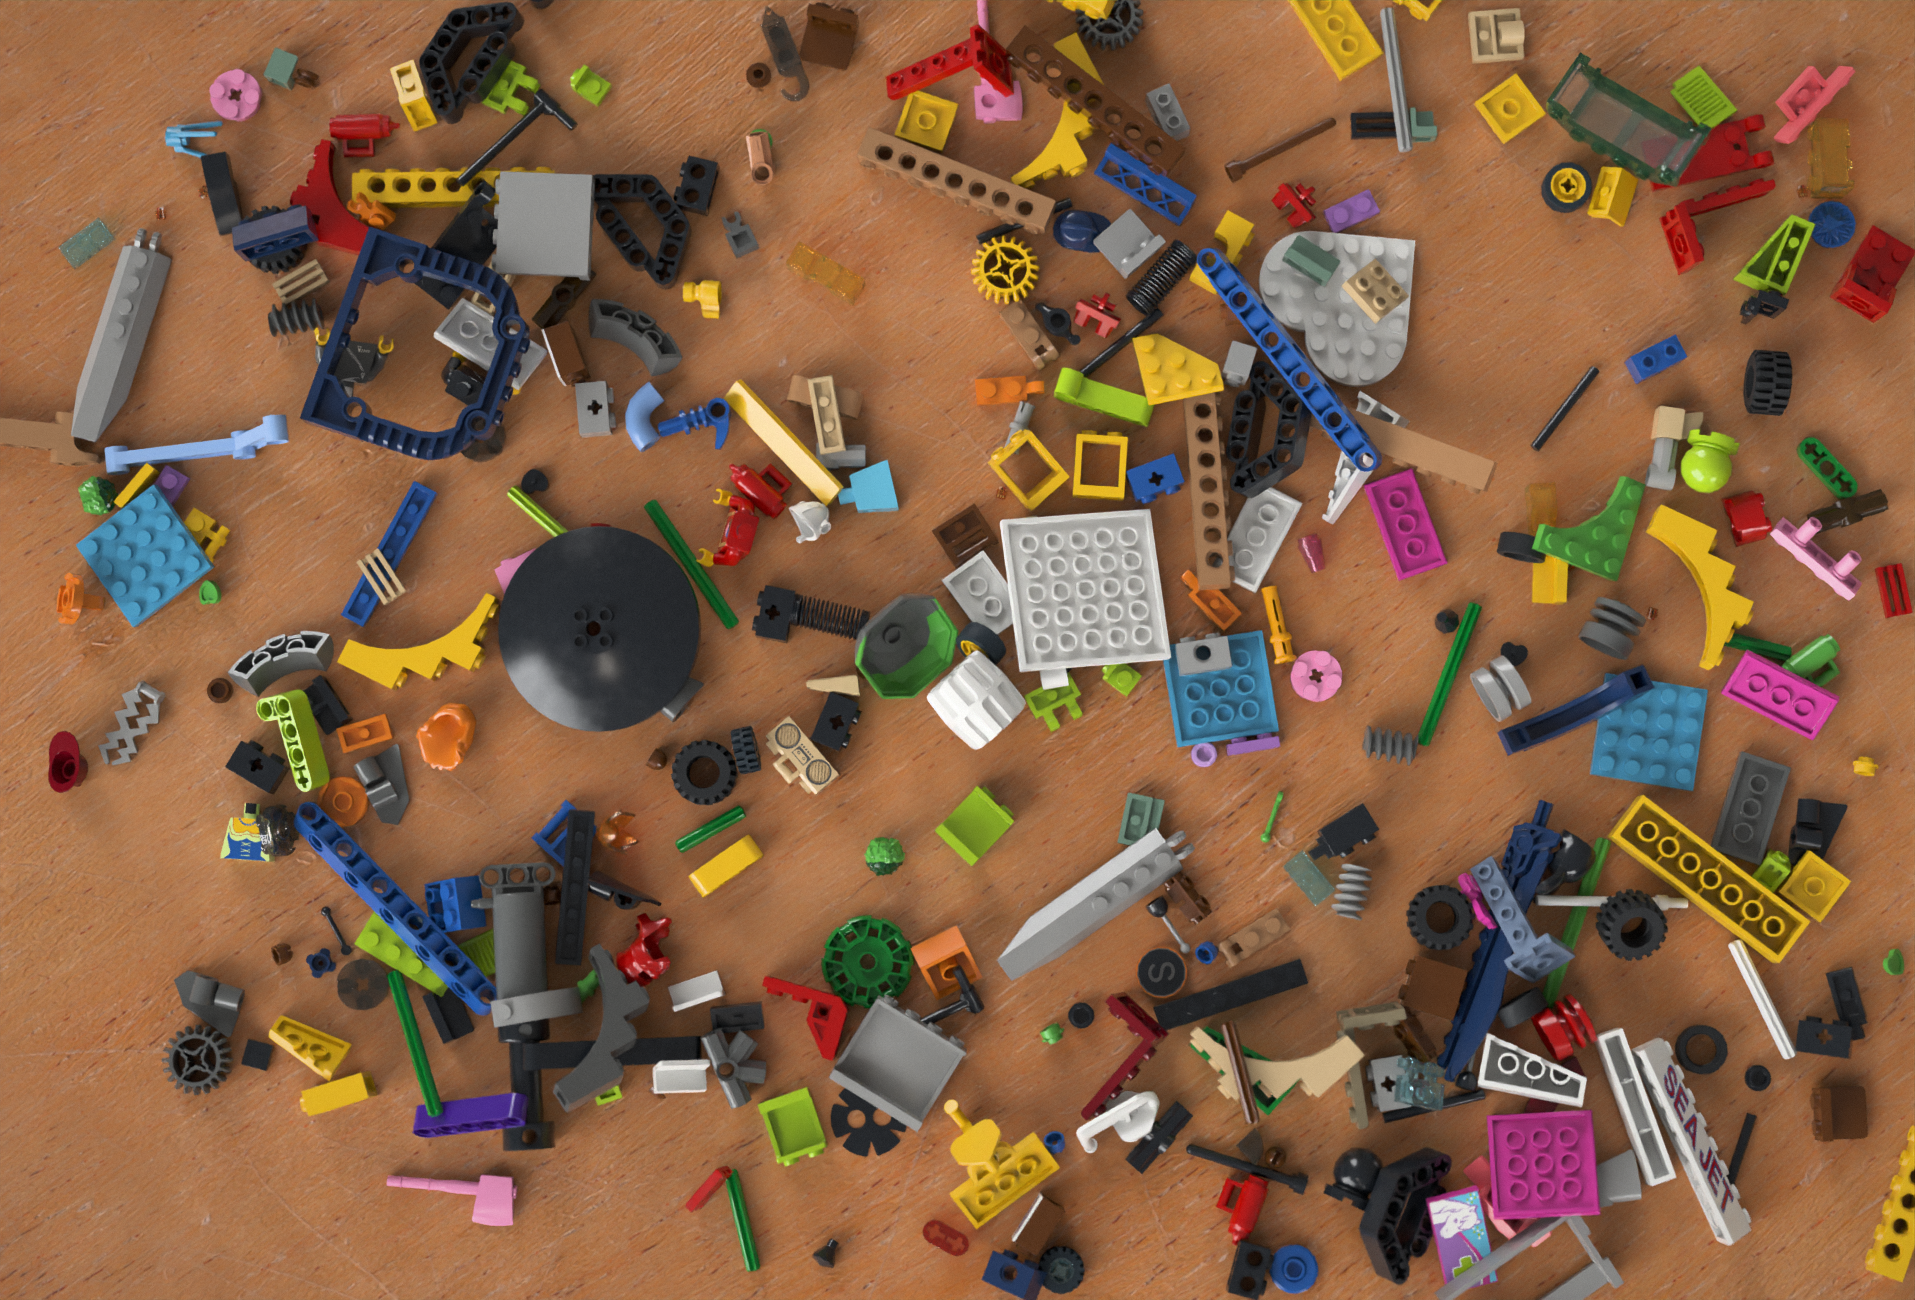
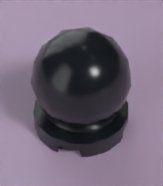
[1324,1148,1384,1211]

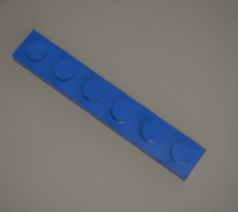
[341,481,438,628]

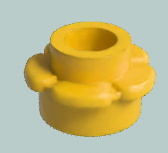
[1853,757,1879,776]

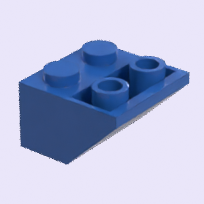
[424,875,486,933]

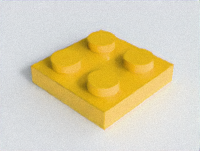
[1474,73,1546,144]
[895,91,959,153]
[1777,850,1851,923]

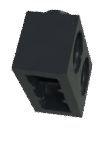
[673,156,720,216]
[1225,1240,1274,1300]

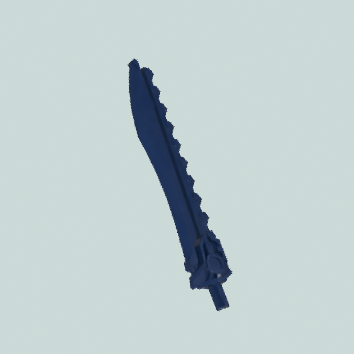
[1437,800,1563,1082]

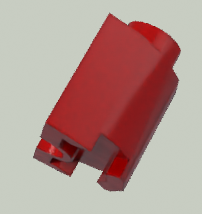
[1721,491,1772,547]

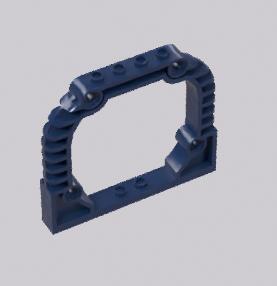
[300,226,530,460]

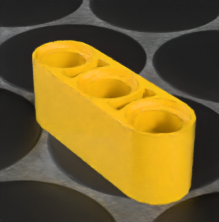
[688,834,764,898]

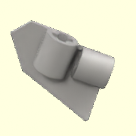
[1597,1149,1642,1207]

